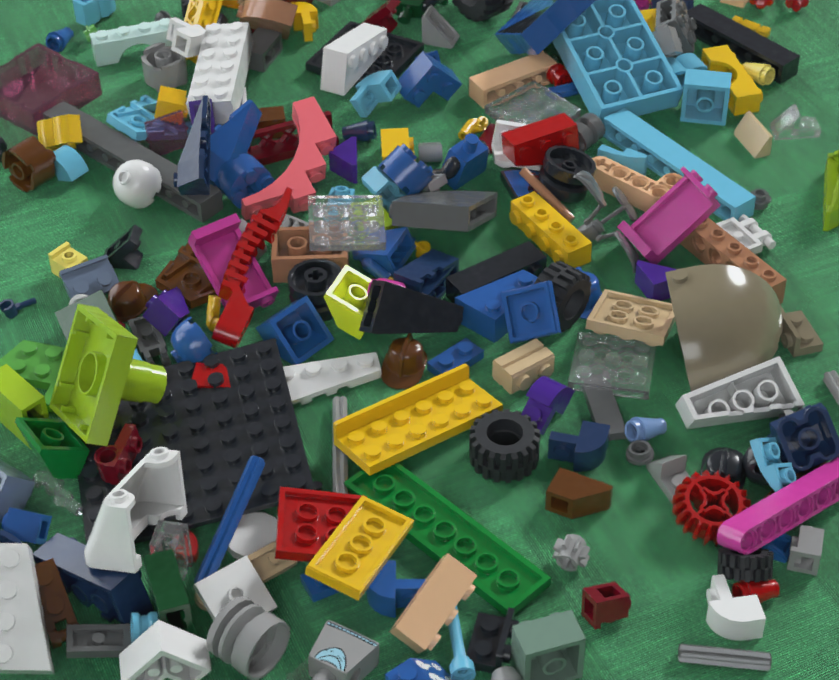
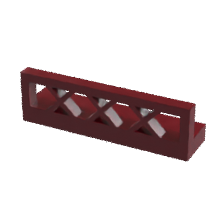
[247,111,339,166]

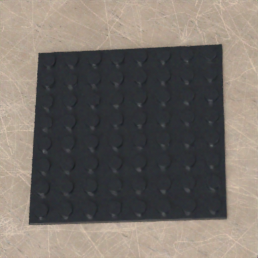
[78,338,315,544]

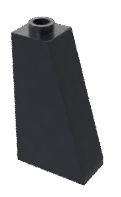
[359,280,464,334]

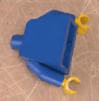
[352,227,431,280]

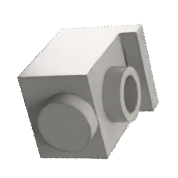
[787,525,825,575]

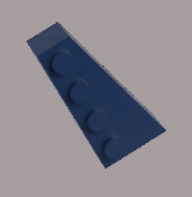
[33,532,154,624]

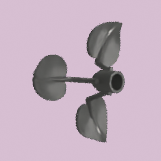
[573,171,640,274]

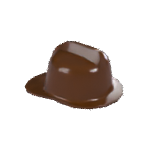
[108,280,158,322]
[381,333,428,390]

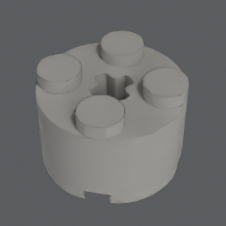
[141,43,188,92]

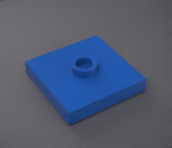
[501,281,561,344]

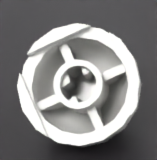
[112,159,162,209]

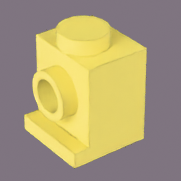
[48,241,88,279]

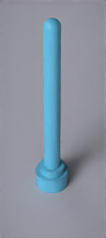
[448,605,476,680]

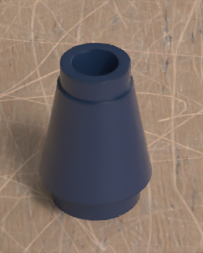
[342,119,377,142]

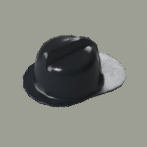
[700,447,746,490]

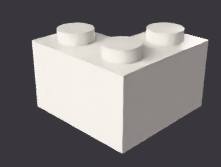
[119,620,211,680]

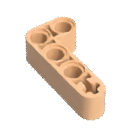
[592,156,683,212]

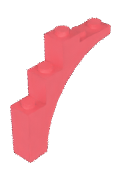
[241,96,337,221]

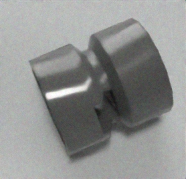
[575,113,605,152]

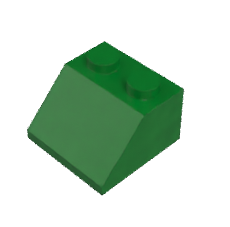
[15,417,90,480]

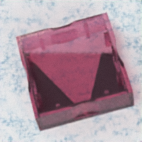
[0,43,102,136]

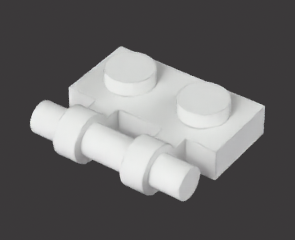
[716,215,776,254]

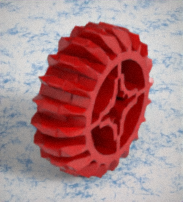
[672,469,751,546]

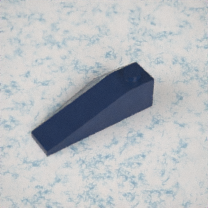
[173,95,211,195]

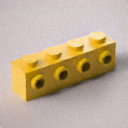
[509,191,592,268]

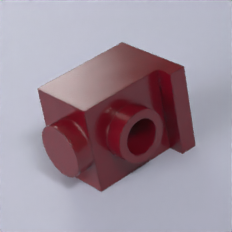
[581,581,631,630]

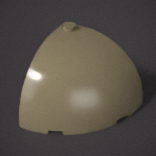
[665,264,783,391]

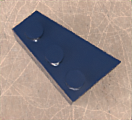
[393,249,459,299]

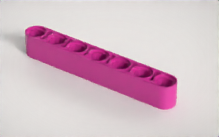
[717,457,839,555]

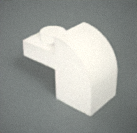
[166,17,205,58]
[706,574,766,641]

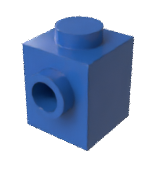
[2,507,52,545]

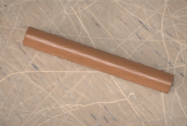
[519,167,575,223]

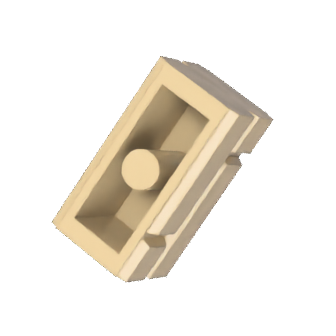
[492,338,555,395]

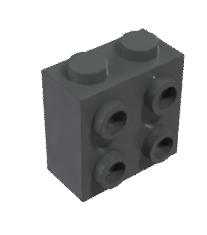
[655,0,697,58]

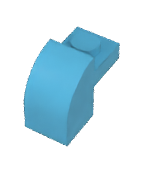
[350,70,402,118]

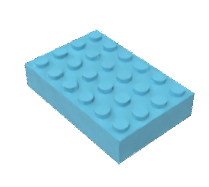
[552,0,683,122]

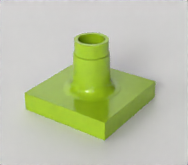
[49,304,167,446]

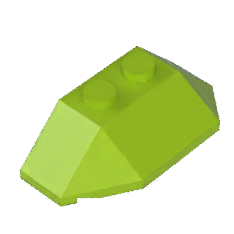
[823,150,839,231]

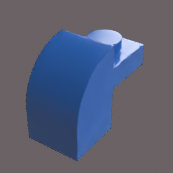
[366,560,426,618]

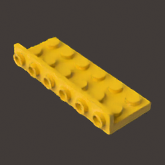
[333,364,503,476]

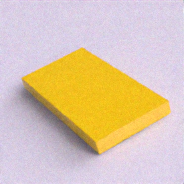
[305,495,414,601]

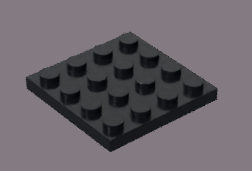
[305,21,424,86]

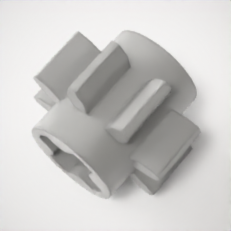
[552,534,591,571]

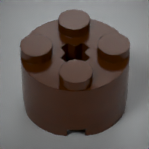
[2,136,56,192]

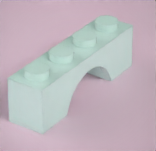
[90,18,172,67]

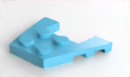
[106,95,192,141]

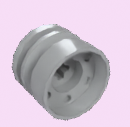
[206,596,290,680]

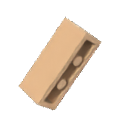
[389,553,477,654]

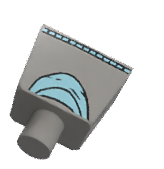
[308,619,379,680]

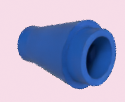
[45,27,74,52]

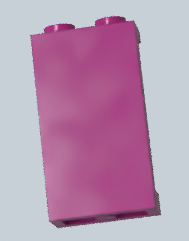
[617,166,721,264]
[188,213,279,308]

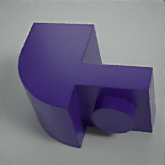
[521,376,575,435]

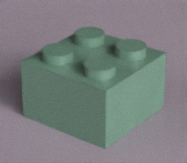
[511,610,586,680]

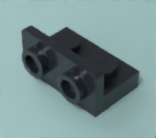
[466,607,519,673]

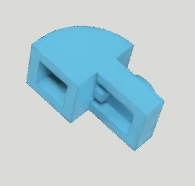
[53,145,89,182]

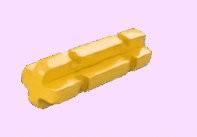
[732,16,771,38]

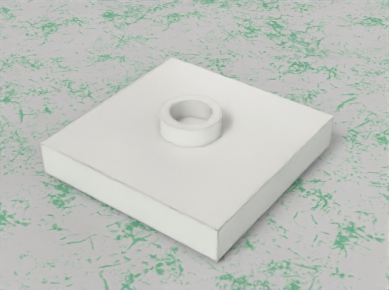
[193,555,278,621]

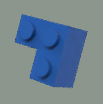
[398,51,462,108]

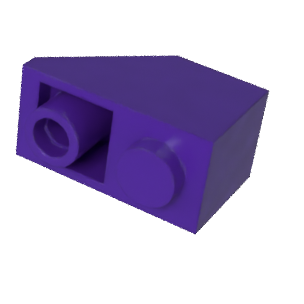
[142,287,190,337]

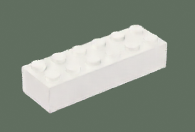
[186,22,253,124]

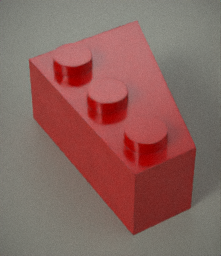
[501,112,579,166]

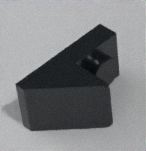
[104,224,143,270]

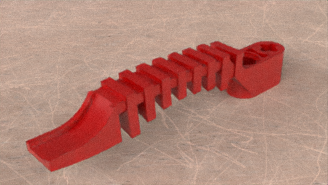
[211,187,293,348]

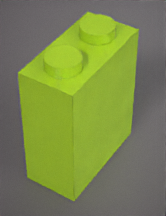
[0,364,49,449]

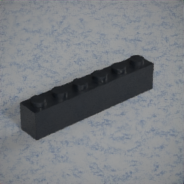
[687,3,800,84]

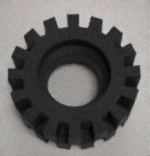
[717,547,774,582]

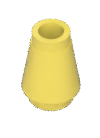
[743,62,775,86]

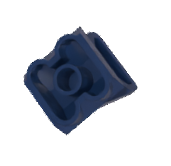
[766,402,839,474]

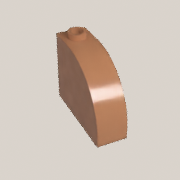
[236,0,298,40]

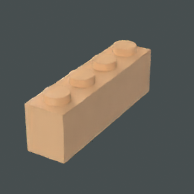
[469,51,557,109]

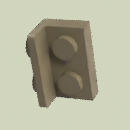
[780,305,824,357]

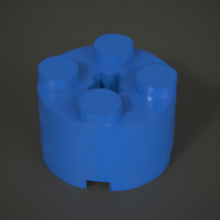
[378,143,434,195]
[217,154,275,209]

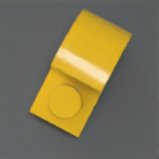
[290,2,319,42]

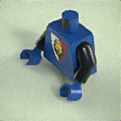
[429,133,490,190]

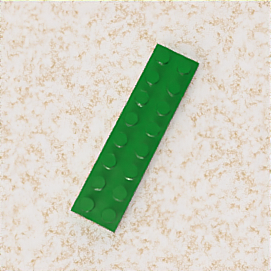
[344,463,551,616]

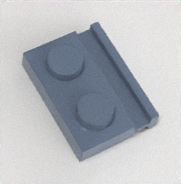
[59,254,119,300]

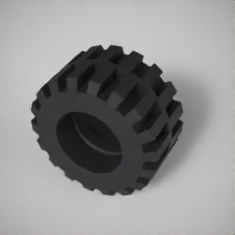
[534,261,592,332]
[469,409,540,483]

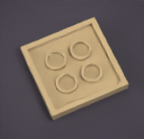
[585,289,675,346]

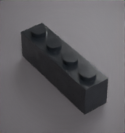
[446,241,547,304]

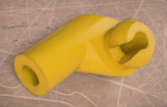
[458,116,489,140]
[206,295,221,332]

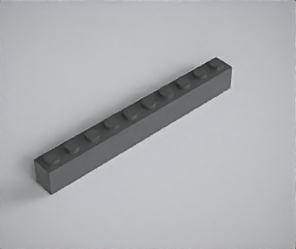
[43,101,223,223]

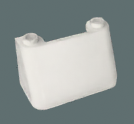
[84,447,188,573]

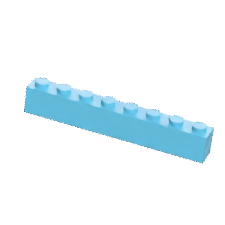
[603,108,756,221]

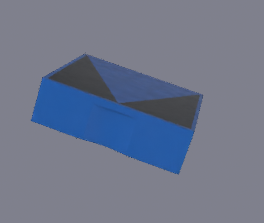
[494,0,596,55]

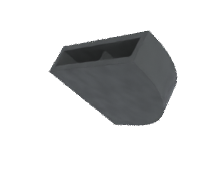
[389,191,497,232]

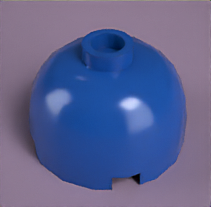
[170,316,218,363]

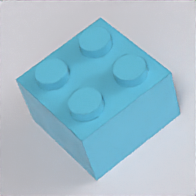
[680,68,732,126]

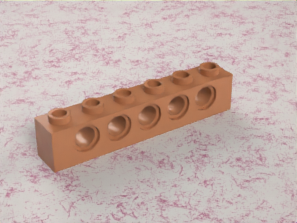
[680,218,787,304]

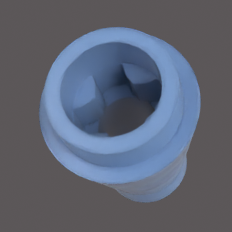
[624,417,667,442]

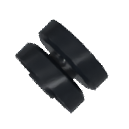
[537,146,596,203]
[287,259,342,321]

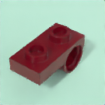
[94,423,143,485]

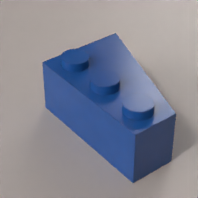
[455,269,538,343]

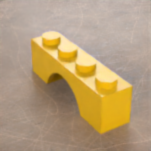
[701,45,763,116]

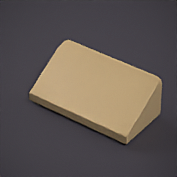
[734,111,773,158]

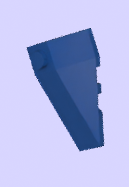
[210,99,262,194]

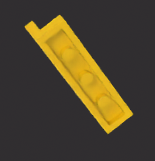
[184,0,223,64]

